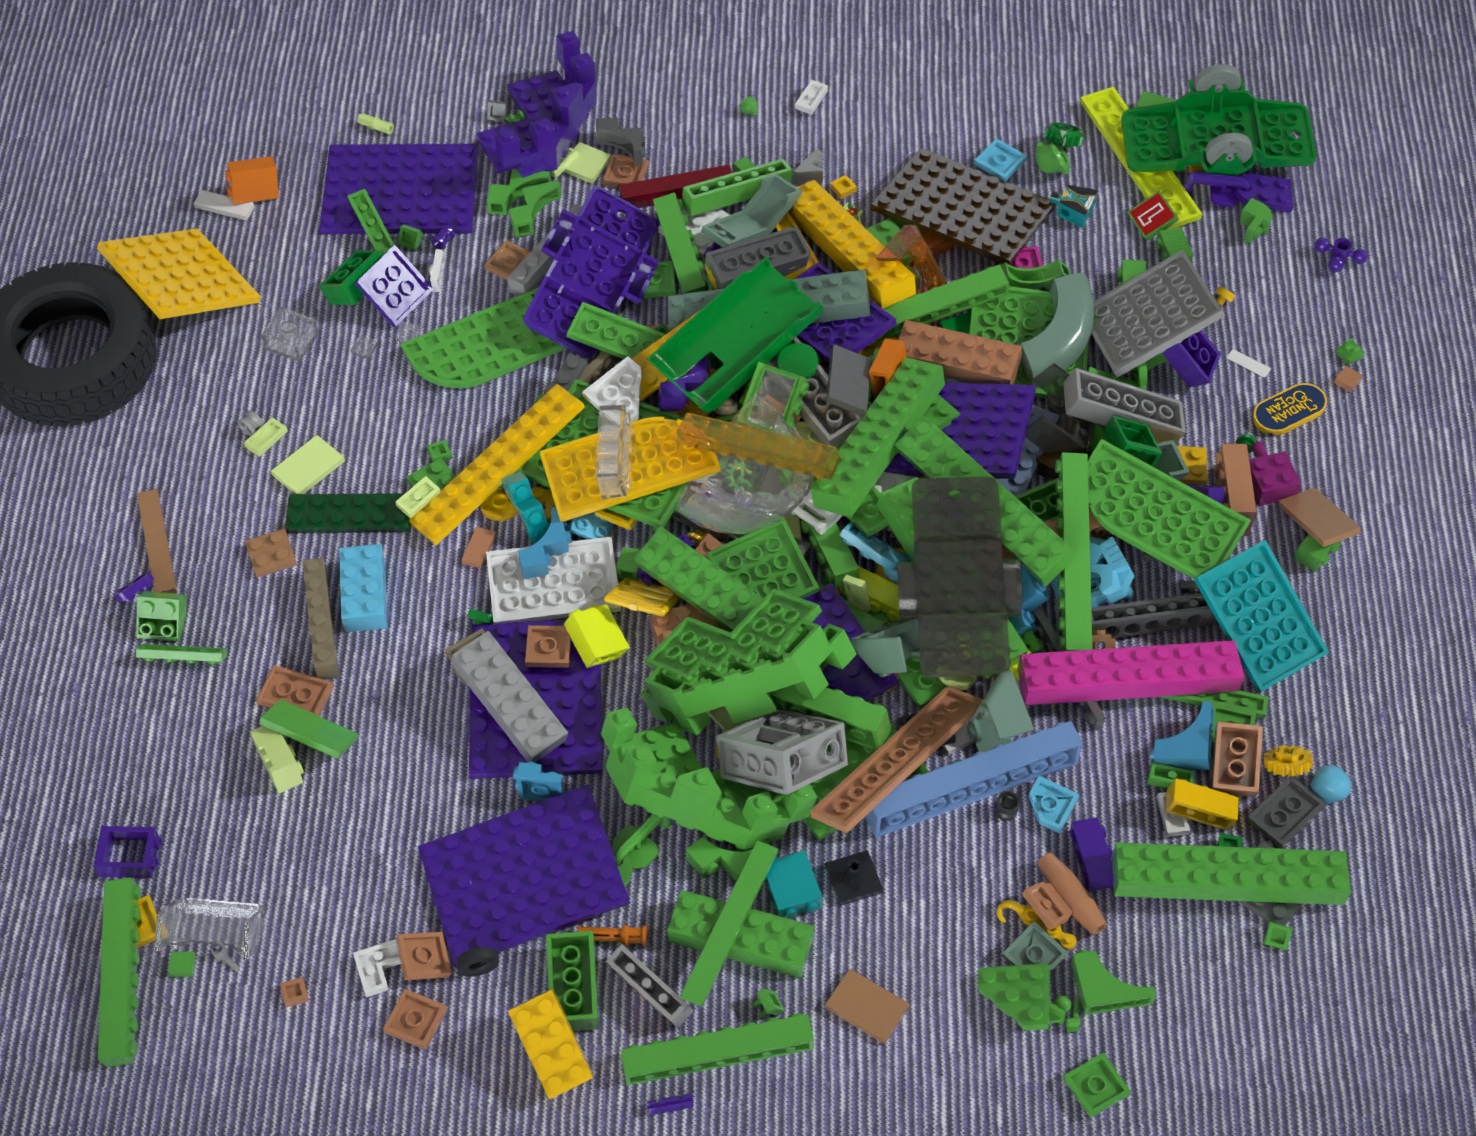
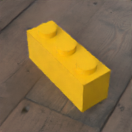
[1165,778,1239,831]

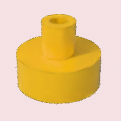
[1215,286,1236,306]

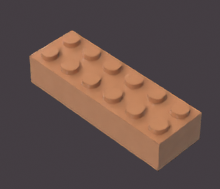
[898,320,1022,384]

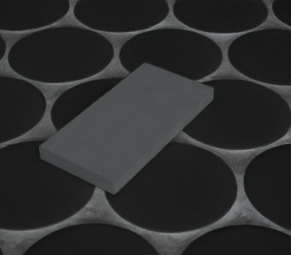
[826,345,871,416]

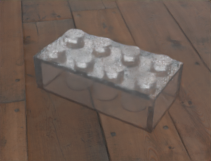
[596,405,633,499]

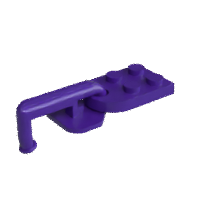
[1183,171,1293,212]

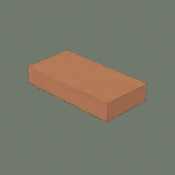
[462,527,496,569]

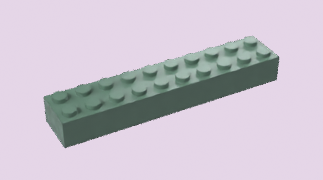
[668,269,870,331]

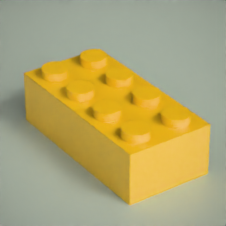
[508,988,594,1100]

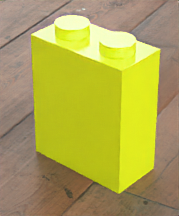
[564,604,630,668]

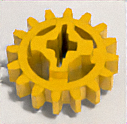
[1264,745,1313,777]

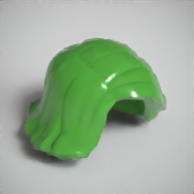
[1035,142,1070,174]

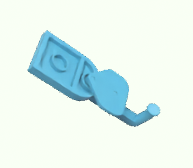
[840,522,940,606]

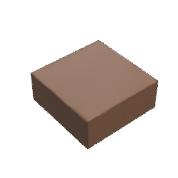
[1334,366,1363,392]
[280,977,309,1008]

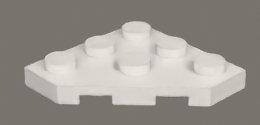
[582,357,642,426]

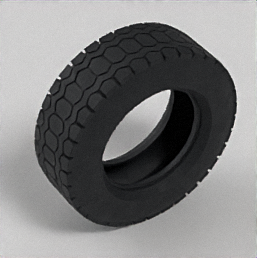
[0,262,157,426]

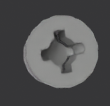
[237,410,263,436]

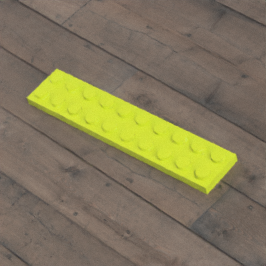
[1080,86,1202,229]

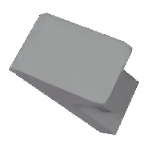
[794,149,823,185]

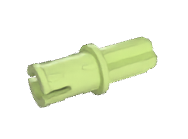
[357,113,394,135]

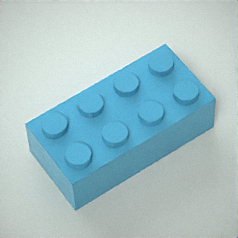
[339,544,388,632]

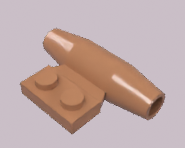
[1022,853,1107,935]

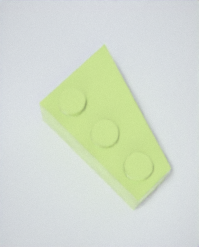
[250,726,304,794]

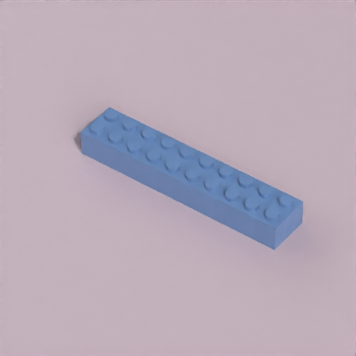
[865,721,1083,838]

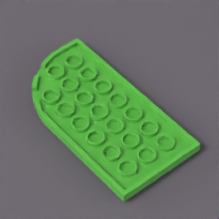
[1088,439,1251,579]

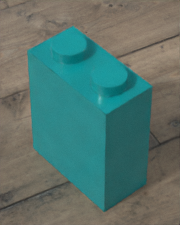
[764,850,822,919]

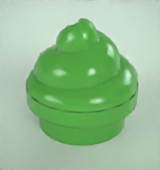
[739,96,758,116]

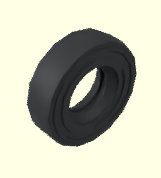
[456,947,499,977]

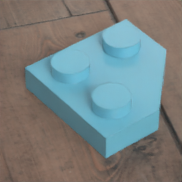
[1029,776,1080,834]

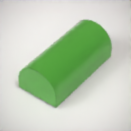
[1147,762,1196,789]

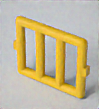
[604,578,681,617]

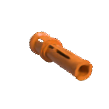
[577,925,648,946]

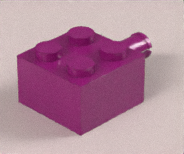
[1249,441,1301,507]

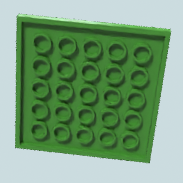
[965,286,1089,401]

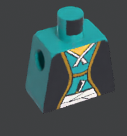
[1050,185,1098,228]

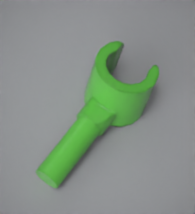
[1066,1000,1081,1032]

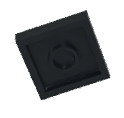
[825,850,883,906]

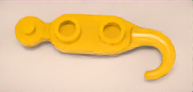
[997,900,1077,950]

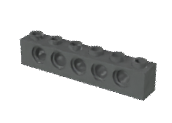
[1091,593,1216,638]

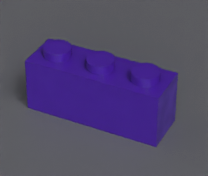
[1069,817,1114,892]

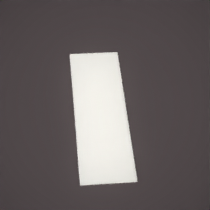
[1226,349,1271,378]

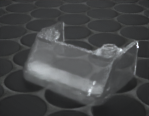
[155,898,266,960]

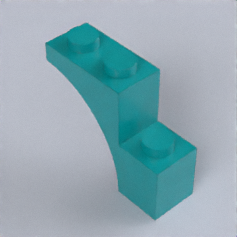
[502,471,549,545]

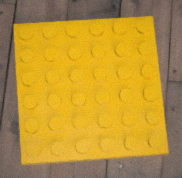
[97,229,261,319]

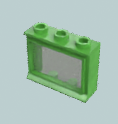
[738,362,809,438]

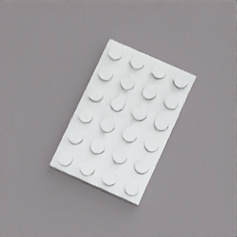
[486,537,621,624]

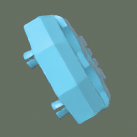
[1050,535,1135,608]

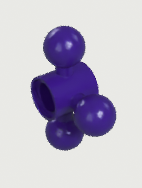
[1314,237,1368,272]

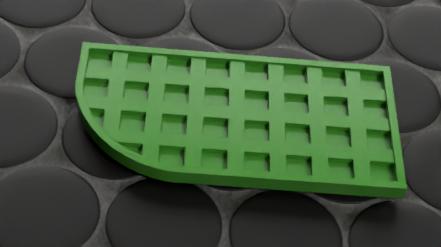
[401,287,566,388]

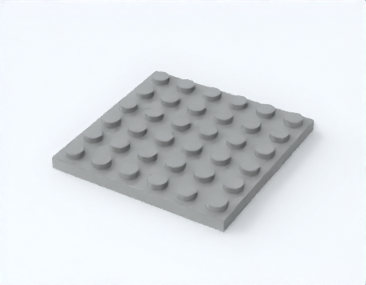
[1091,250,1225,377]

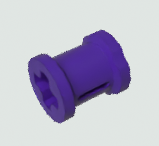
[430,225,455,250]

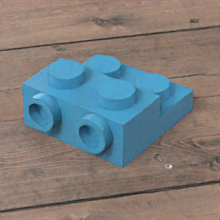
[513,762,565,801]

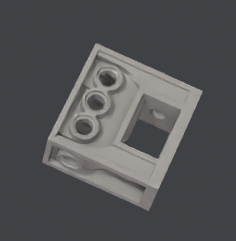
[716,708,848,795]

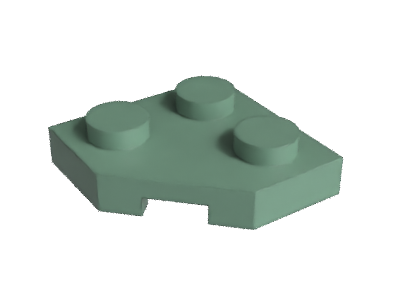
[1002,921,1069,972]

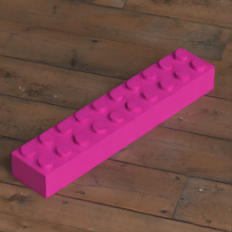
[1017,641,1244,705]

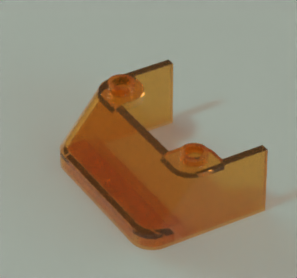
[876,225,947,291]

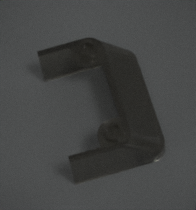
[1025,363,1094,453]

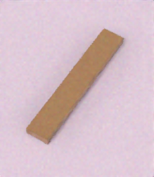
[137,489,177,593]

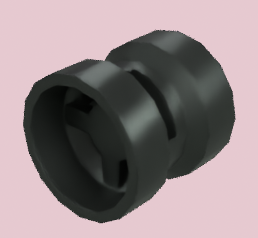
[995,791,1020,821]

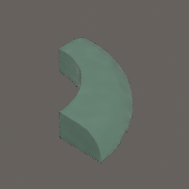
[1020,273,1094,387]

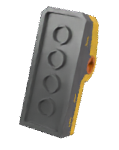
[705,227,810,290]

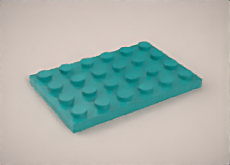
[1194,540,1329,693]

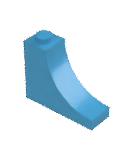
[1150,701,1214,770]

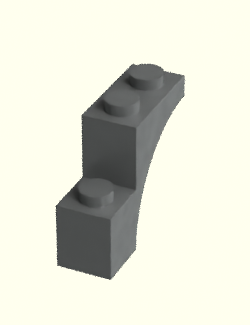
[596,118,646,166]

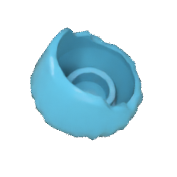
[1310,765,1352,804]

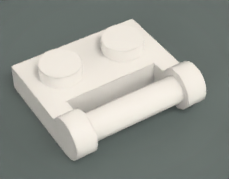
[788,490,843,534]

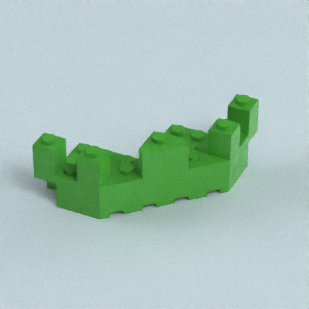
[640,589,856,736]
[601,707,818,851]

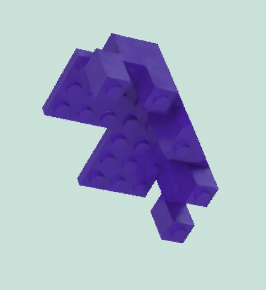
[476,30,596,178]

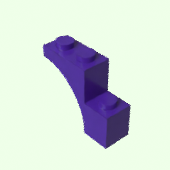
[658,355,711,412]

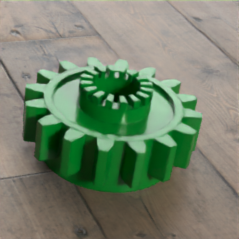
[1043,122,1085,148]

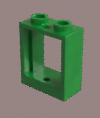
[1103,415,1162,467]

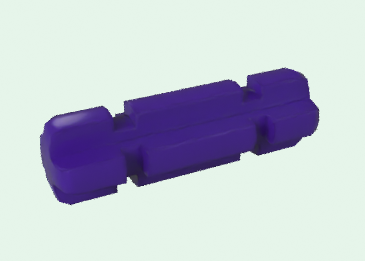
[646,1093,694,1115]

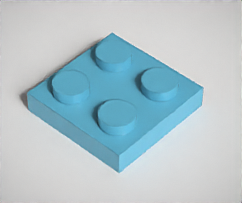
[974,138,1027,181]

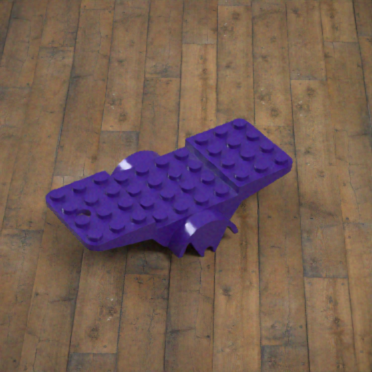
[523,187,659,358]

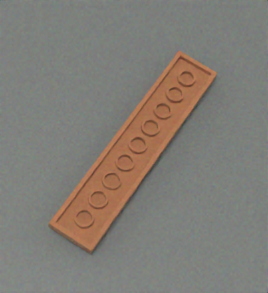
[810,686,983,833]

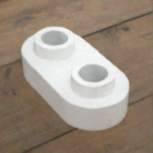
[713,398,738,415]

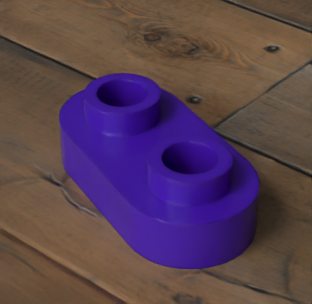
[114,571,154,603]

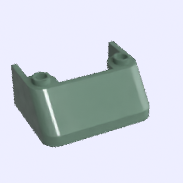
[851,616,957,677]
[967,670,1034,752]

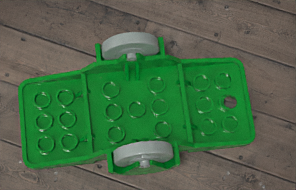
[1121,64,1317,176]

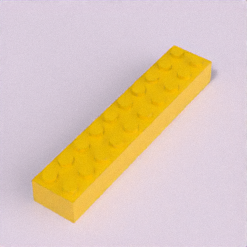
[789,180,916,309]

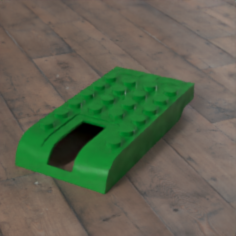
[647,257,824,412]

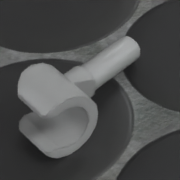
[211,943,240,972]

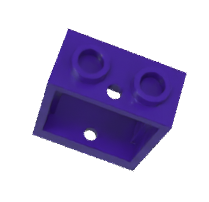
[93,826,162,878]

